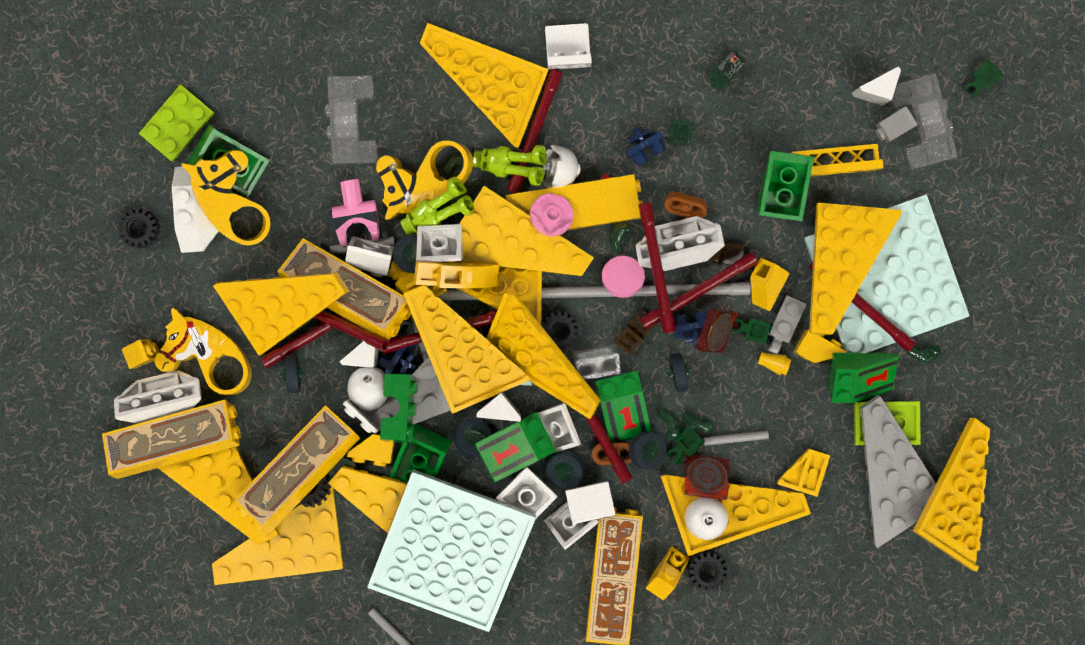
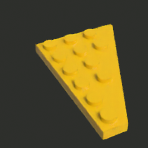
[809,203,902,335]
[213,272,350,356]
[402,285,530,414]
[913,418,990,572]

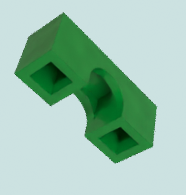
[380,374,418,443]

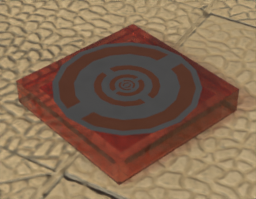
[696,308,738,353]
[684,455,730,500]

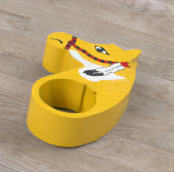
[155,308,252,395]

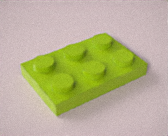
[139,84,214,162]
[854,401,921,445]

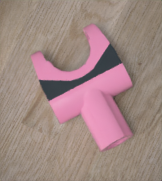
[332,179,379,247]

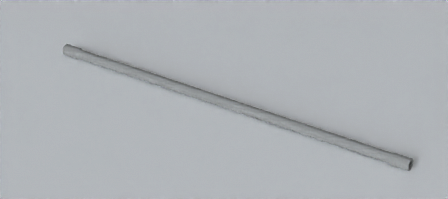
[395,282,751,300]

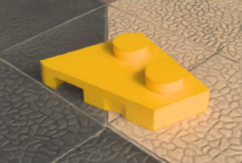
[777,448,830,497]

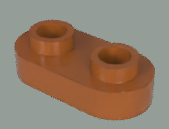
[664,192,708,218]
[592,442,632,465]

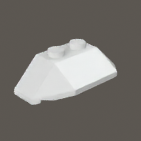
[172,167,219,253]
[636,216,725,271]
[114,370,201,424]

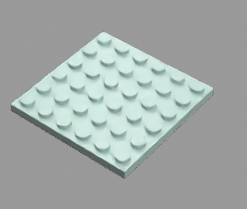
[804,195,969,353]
[367,469,536,632]

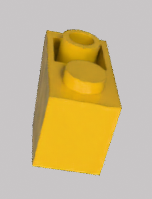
[750,258,790,311]
[793,330,847,363]
[122,339,159,369]
[347,433,395,466]
[646,547,690,600]

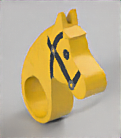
[376,141,473,220]
[181,150,270,245]

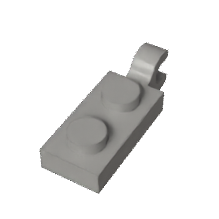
[767,295,806,354]

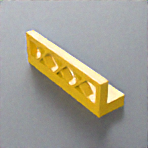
[791,144,883,176]

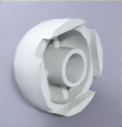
[543,145,580,188]
[347,367,389,411]
[684,496,728,540]

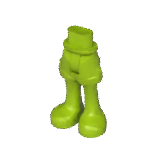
[473,145,547,186]
[400,177,474,235]

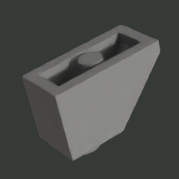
[875,106,918,143]

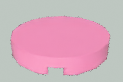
[530,193,574,237]
[602,256,645,298]

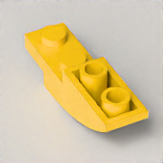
[414,261,499,288]

